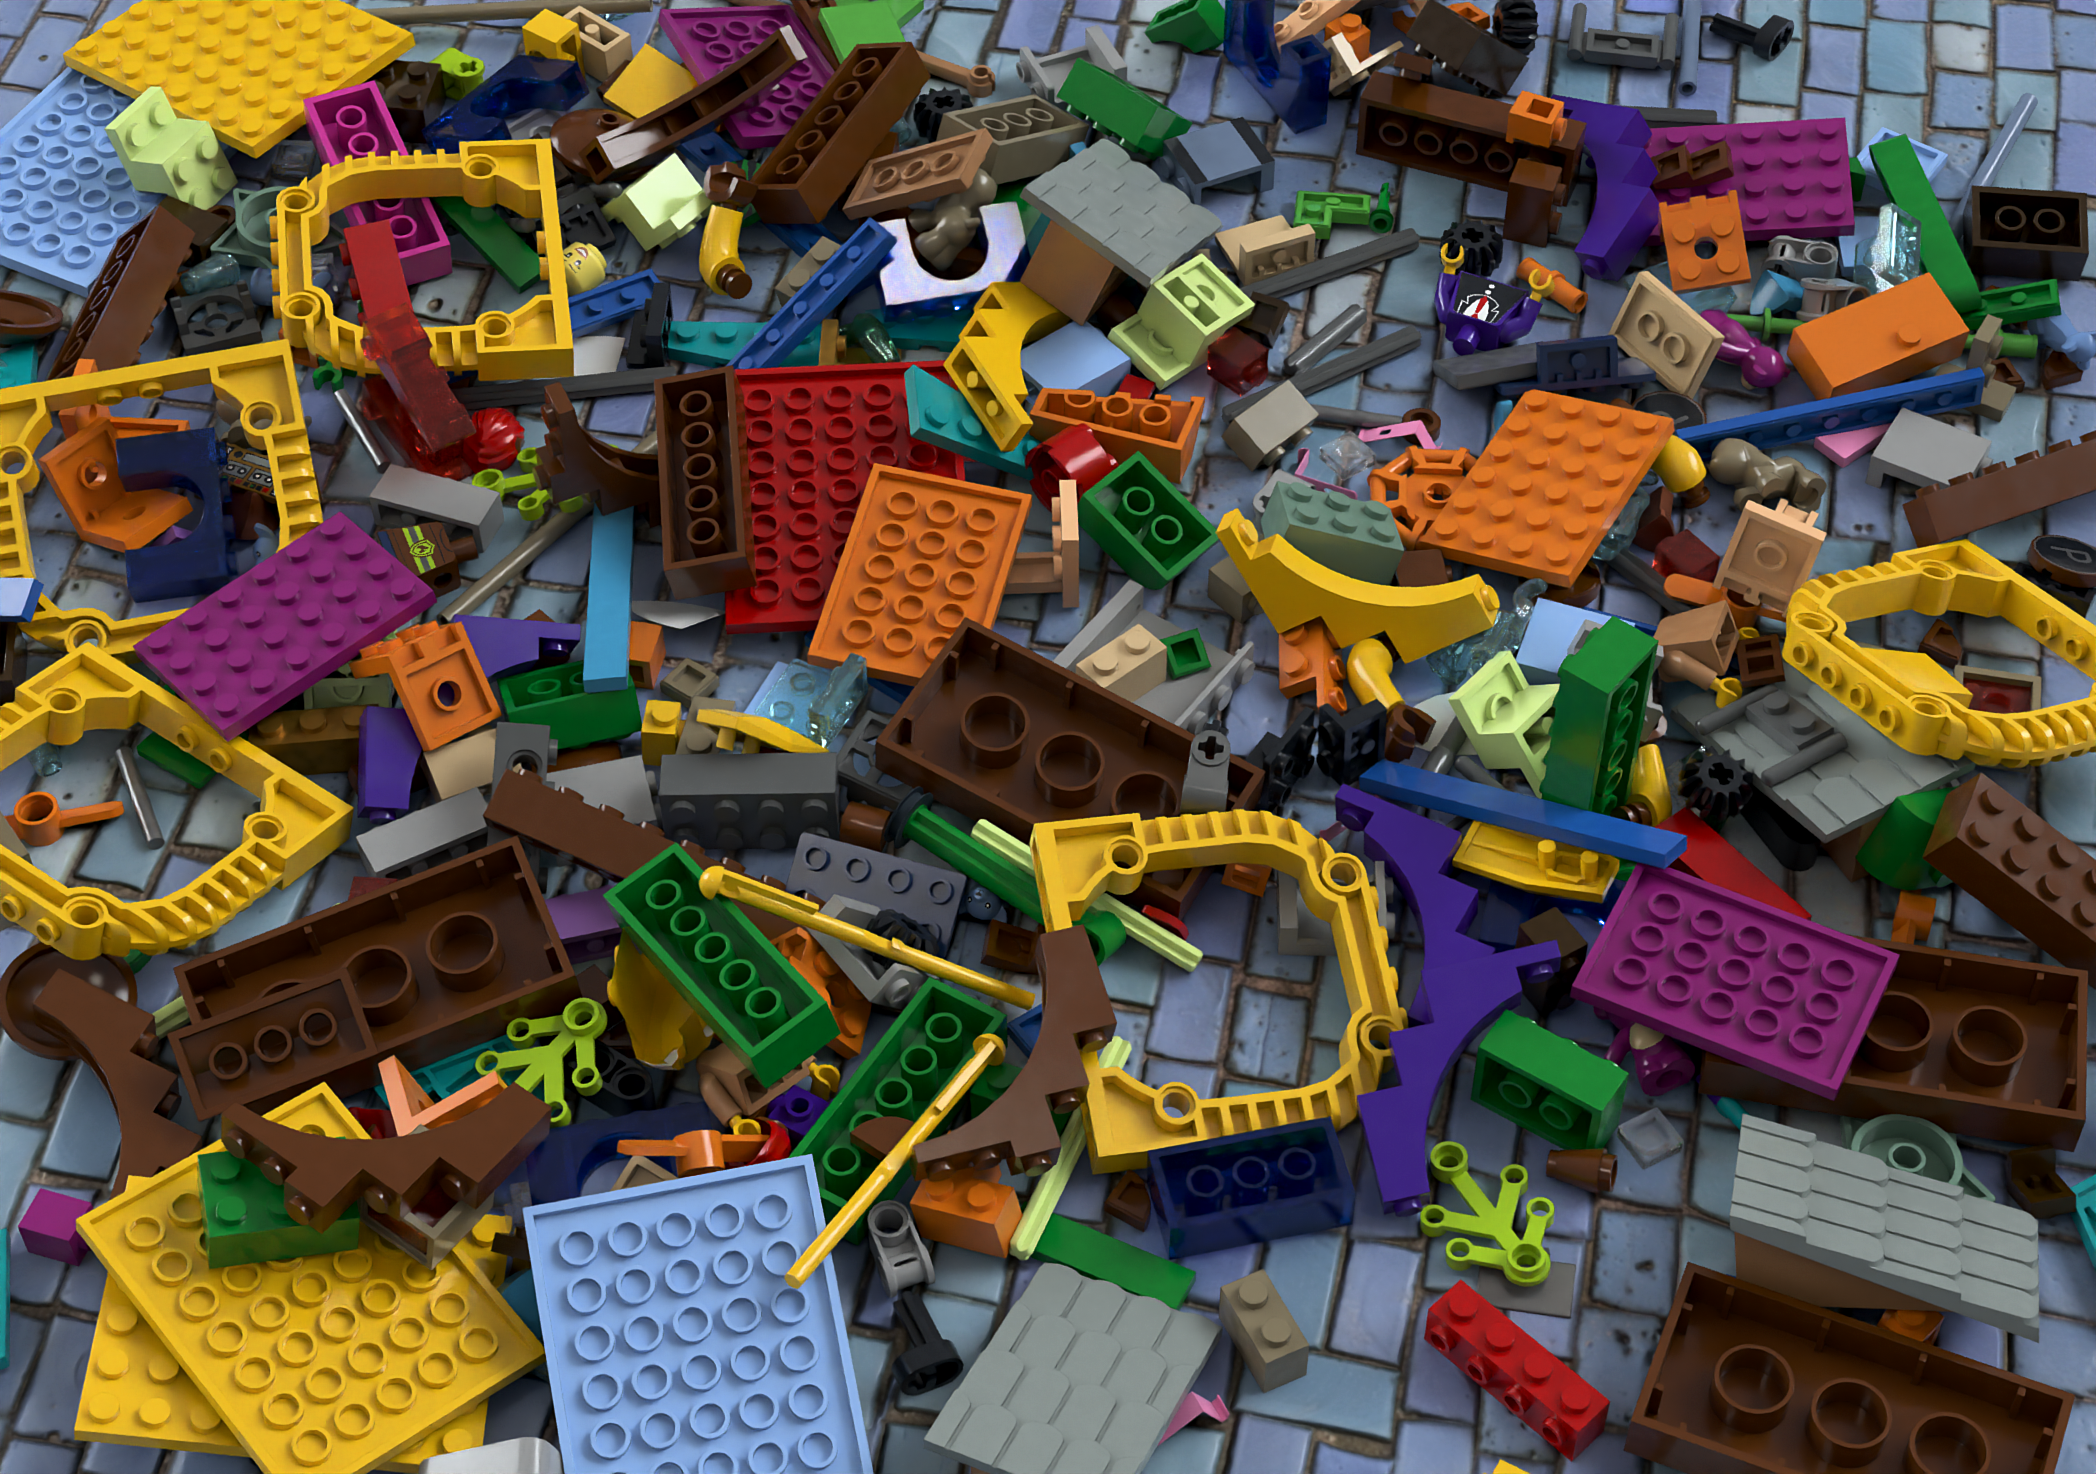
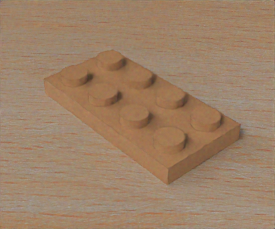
[842,128,993,220]

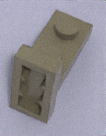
[1934,314,2017,422]

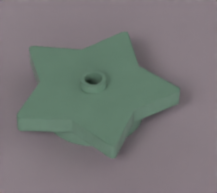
[210,186,345,269]
[1839,1114,1996,1202]

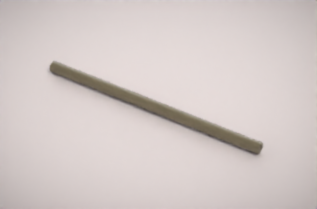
[360,0,653,25]
[437,429,658,625]

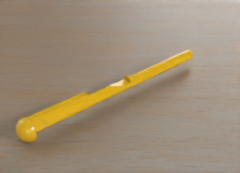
[699,866,1035,1011]
[784,1033,1006,1289]

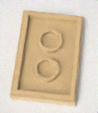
[1608,271,1725,399]

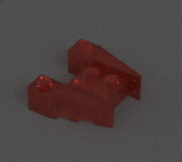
[359,302,476,482]

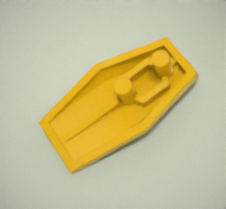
[696,709,829,754]
[1452,820,1619,903]

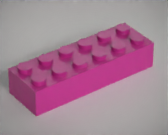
[303,81,452,286]

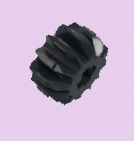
[1491,0,1539,55]
[913,86,973,143]
[1439,218,1503,277]
[1678,746,1754,823]
[864,909,940,970]

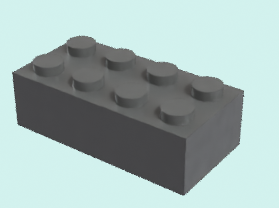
[659,752,841,851]

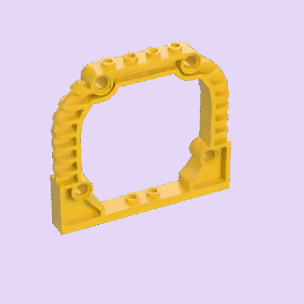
[269,139,574,381]
[0,339,324,666]
[1782,539,2096,768]
[0,641,354,961]
[1029,809,1408,1175]

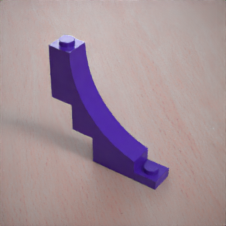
[1551,94,1659,282]
[357,614,581,825]
[1335,784,1496,1028]
[1357,940,1561,1217]

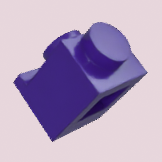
[766,1085,833,1150]

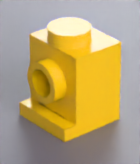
[641,699,686,766]

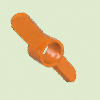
[1663,574,1787,630]
[4,791,125,847]
[1891,889,1937,944]
[617,1130,770,1178]

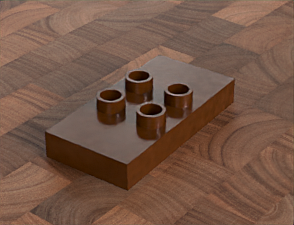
[875,617,1266,921]
[173,835,583,1116]
[1698,934,2088,1152]
[1623,1262,2075,1474]

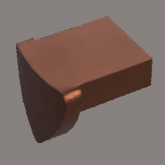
[1627,485,1676,555]
[205,491,278,540]

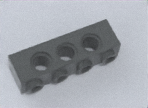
[487,722,558,894]

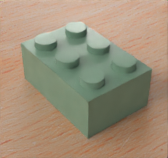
[1260,481,1404,586]

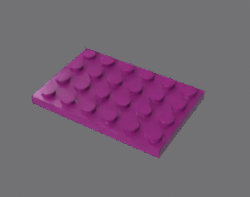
[658,5,835,150]
[1643,117,1855,246]
[133,511,437,742]
[1570,862,1900,1101]

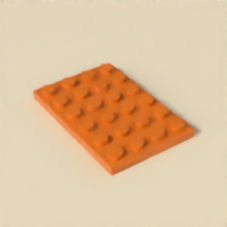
[1420,389,1675,588]
[807,463,1032,687]

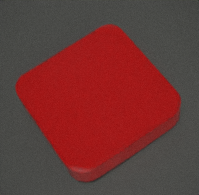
[1141,905,1189,941]

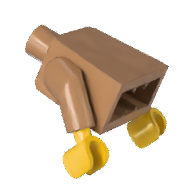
[1653,600,1760,708]
[696,1042,840,1135]

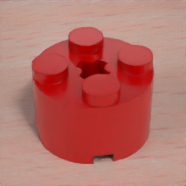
[1025,423,1118,513]

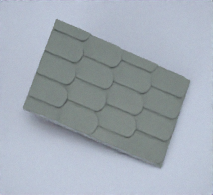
[1020,139,1223,326]
[1670,655,1976,883]
[1730,1114,2039,1343]
[923,1262,1223,1474]

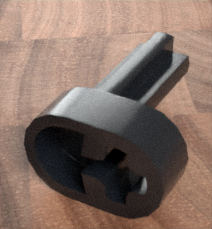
[1709,13,1794,61]
[891,1291,964,1396]

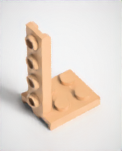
[1262,0,1427,60]
[1004,480,1079,608]
[1712,498,1827,618]

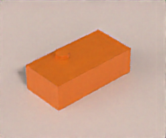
[1786,272,1970,401]

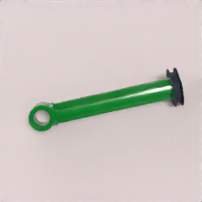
[884,786,1126,966]

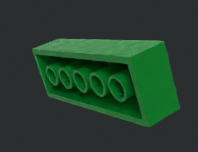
[1539,616,1659,816]
[603,842,841,1089]
[788,977,1008,1246]

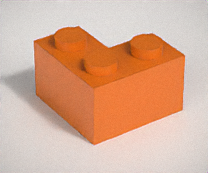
[909,1130,1023,1259]

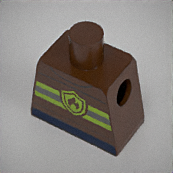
[375,521,479,598]

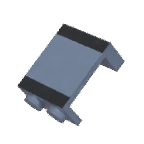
[1159,117,1275,206]

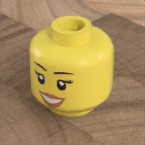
[563,242,607,297]

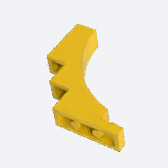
[943,281,1071,452]
[1216,508,1500,664]

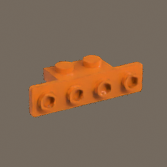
[1278,616,1347,716]

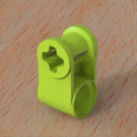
[429,47,491,106]

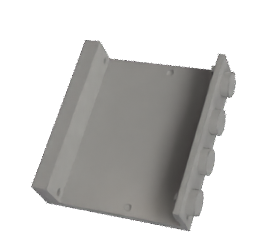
[1052,580,1256,735]

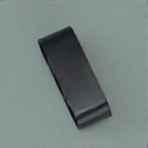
[1740,784,1821,872]
[540,1035,656,1125]

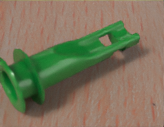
[1369,183,1394,234]

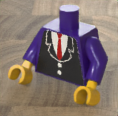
[1434,243,1555,356]

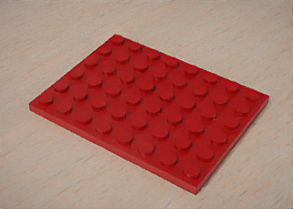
[725,360,965,635]

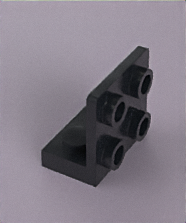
[1245,706,1317,813]

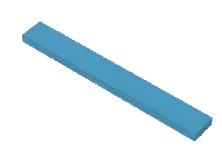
[583,502,636,693]

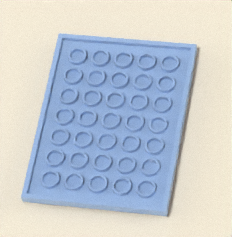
[0,67,238,298]
[522,1154,874,1474]

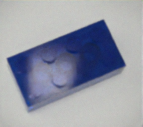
[1147,1116,1356,1260]

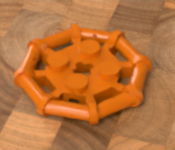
[1367,445,1478,551]

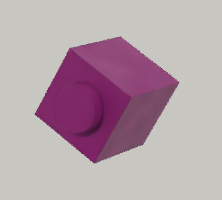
[17,1188,94,1267]

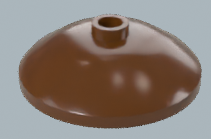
[549,108,657,181]
[0,290,63,348]
[0,942,138,1061]

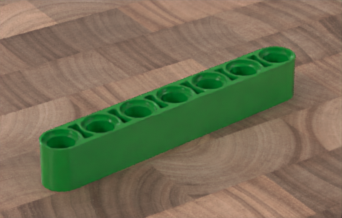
[1869,134,1982,315]

